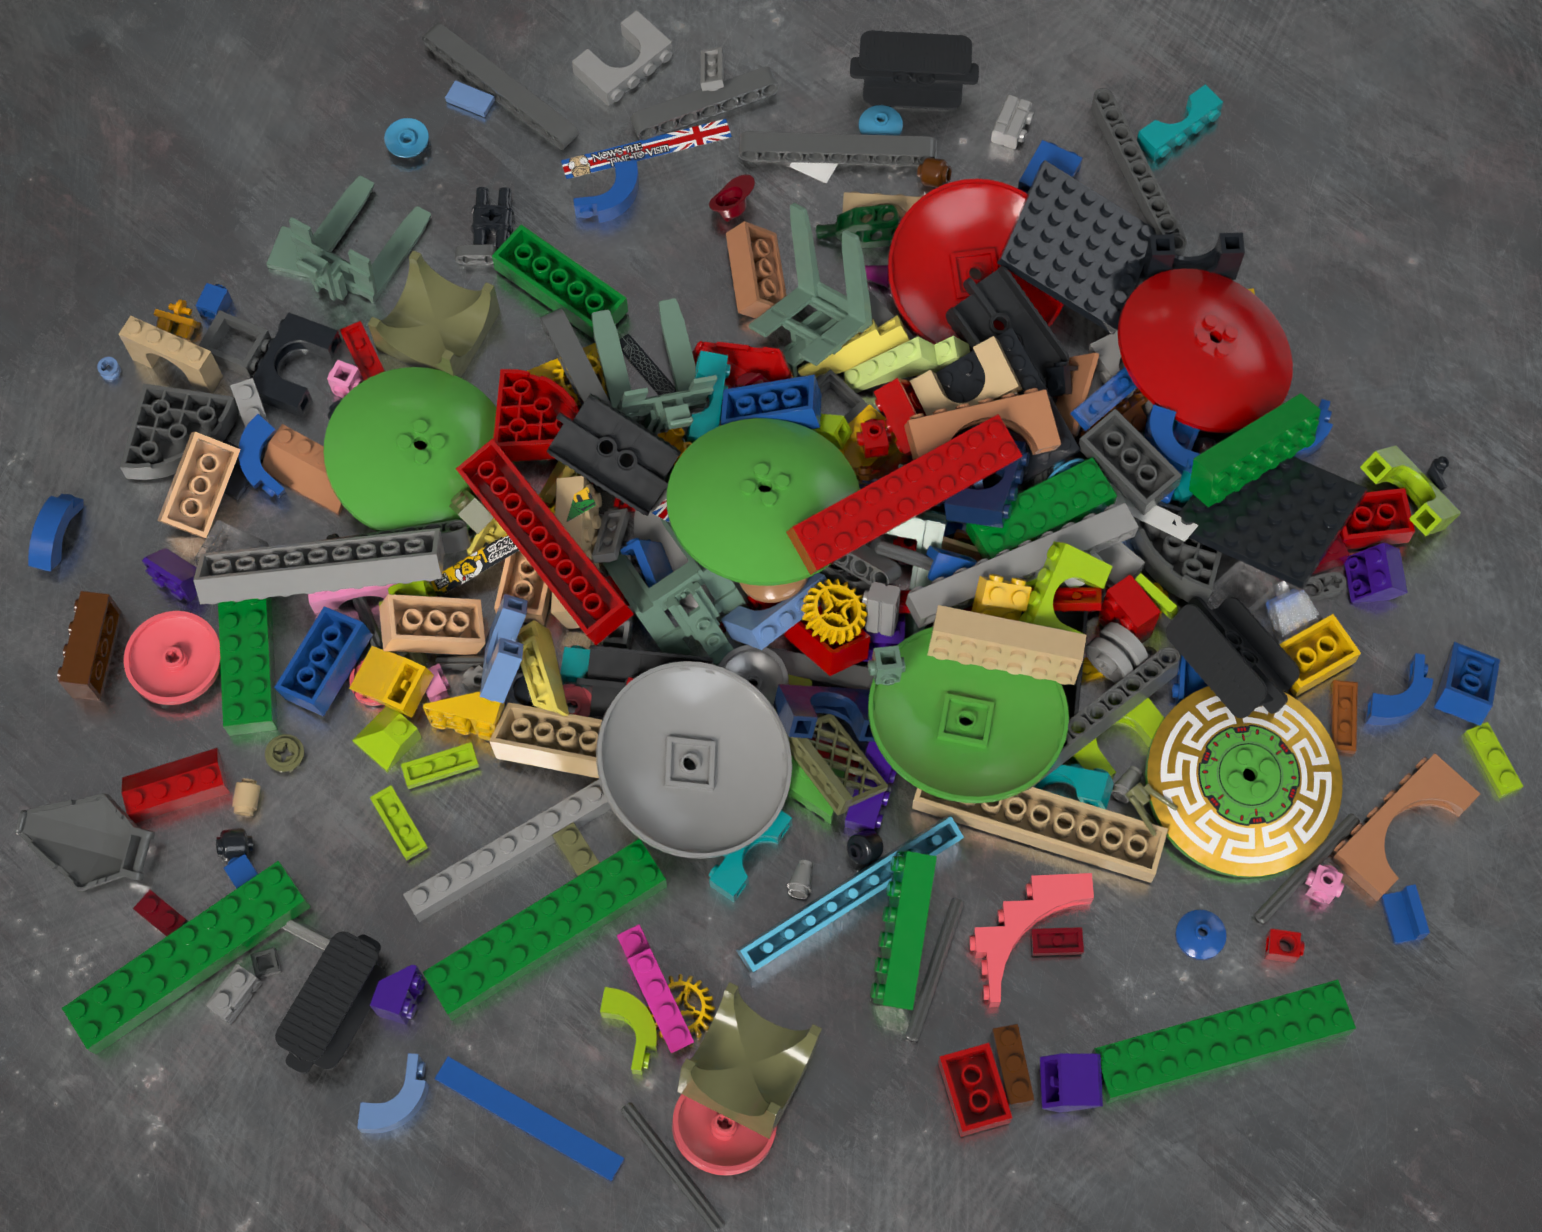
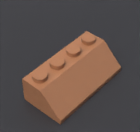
[726,221,787,318]
[1053,353,1099,438]
[262,424,344,515]

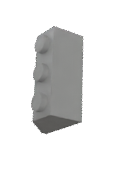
[1097,542,1145,590]

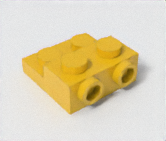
[971,574,1032,621]

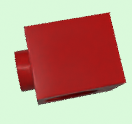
[1264,929,1305,963]

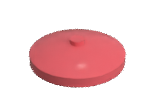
[124,611,221,705]
[672,1094,776,1175]

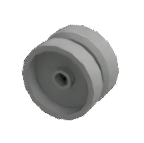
[1085,622,1148,683]

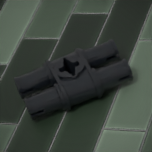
[470,187,514,248]

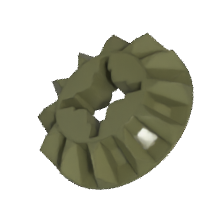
[265,734,305,773]

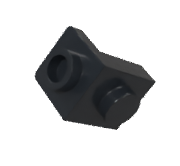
[1046,362,1078,397]

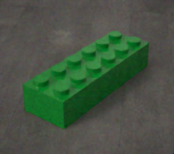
[492,225,628,340]
[1189,393,1321,507]
[966,457,1117,560]
[218,597,278,736]
[870,851,937,1010]

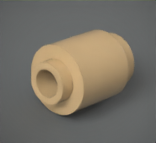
[232,779,261,816]

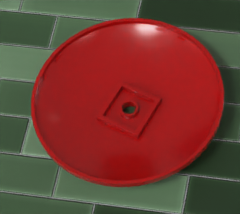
[887,179,1063,345]
[1118,269,1293,433]

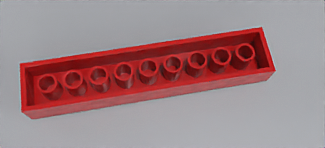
[786,414,1022,575]
[456,438,634,645]

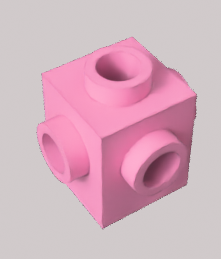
[327,360,363,398]
[1305,864,1344,904]

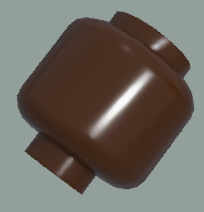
[917,157,952,188]

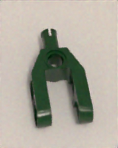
[816,205,900,248]

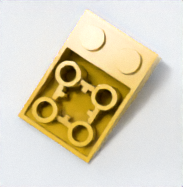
[349,646,434,718]
[423,692,505,741]

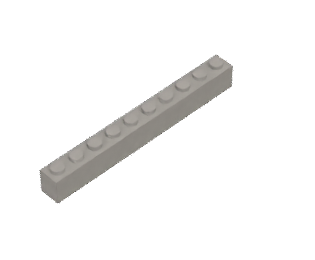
[906,503,1139,628]
[403,779,612,922]

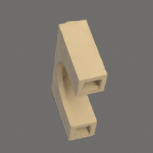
[119,316,223,394]
[910,336,1023,416]

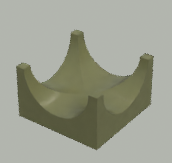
[368,250,500,378]
[677,982,822,1139]

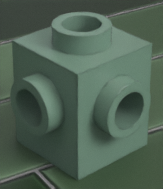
[868,646,905,685]

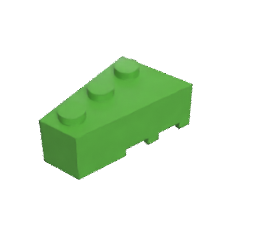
[788,755,844,825]

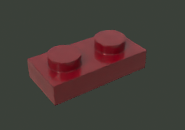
[133,890,189,937]
[1031,927,1084,956]

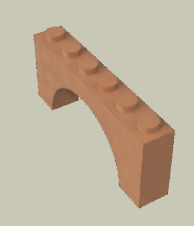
[904,388,1061,460]
[1332,753,1480,901]

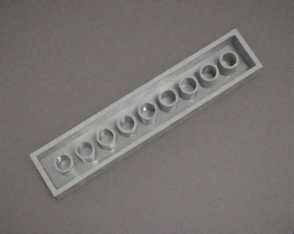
[193,528,445,604]

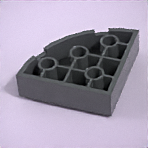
[120,383,239,480]
[1130,502,1222,604]

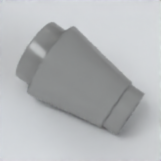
[1111,766,1143,804]
[787,860,813,899]

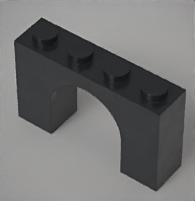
[1143,232,1245,280]
[250,312,342,418]

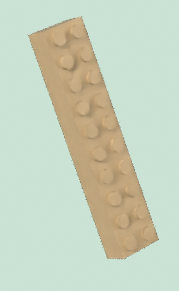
[912,787,1168,883]

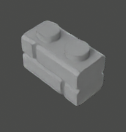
[991,95,1034,149]
[862,582,900,636]
[205,964,262,1025]

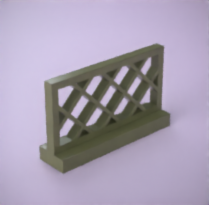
[786,714,888,816]

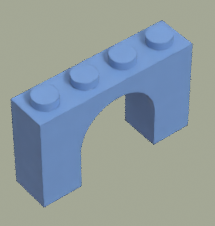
[721,573,827,650]
[480,594,528,704]

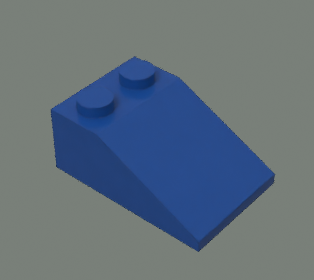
[1434,642,1500,726]

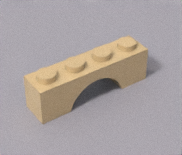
[842,191,922,223]

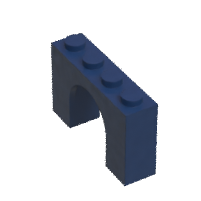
[945,440,1029,528]
[773,684,875,742]

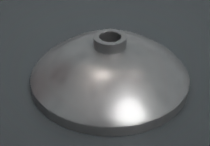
[719,645,789,709]

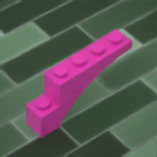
[617,924,694,1053]

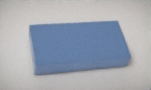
[445,81,495,117]

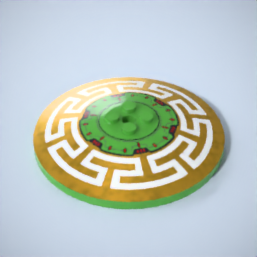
[1145,686,1343,878]

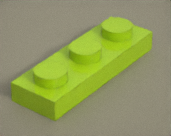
[1464,722,1524,798]
[401,742,479,789]
[370,785,428,861]

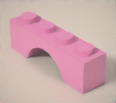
[308,583,398,613]

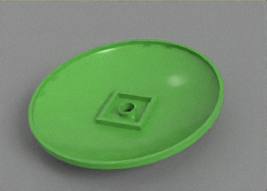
[323,367,496,532]
[667,418,860,586]
[868,627,1069,803]

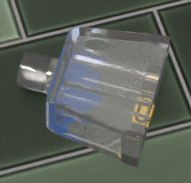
[1266,580,1323,641]

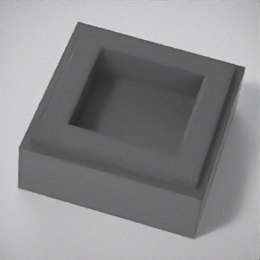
[250,947,282,979]

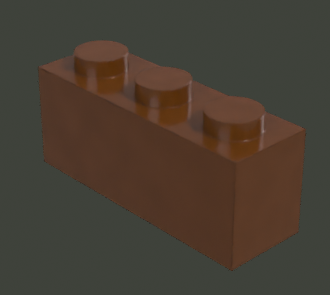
[990,1024,1035,1110]

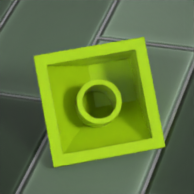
[352,706,422,773]

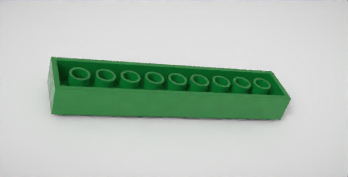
[422,838,667,1021]
[62,861,311,1055]
[1091,979,1356,1104]

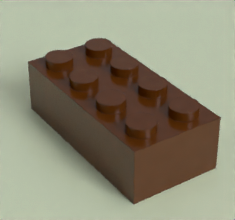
[57,591,122,701]

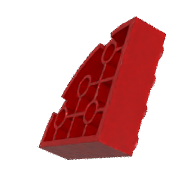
[493,369,579,462]

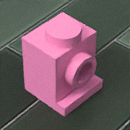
[425,663,451,702]

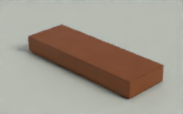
[1330,680,1358,754]

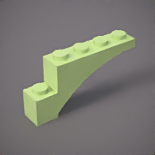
[844,336,970,393]

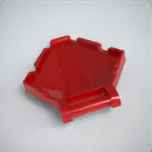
[692,341,794,406]

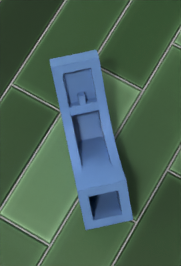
[357,1053,429,1133]

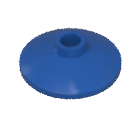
[1176,910,1227,960]

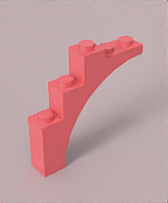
[969,873,1094,1008]

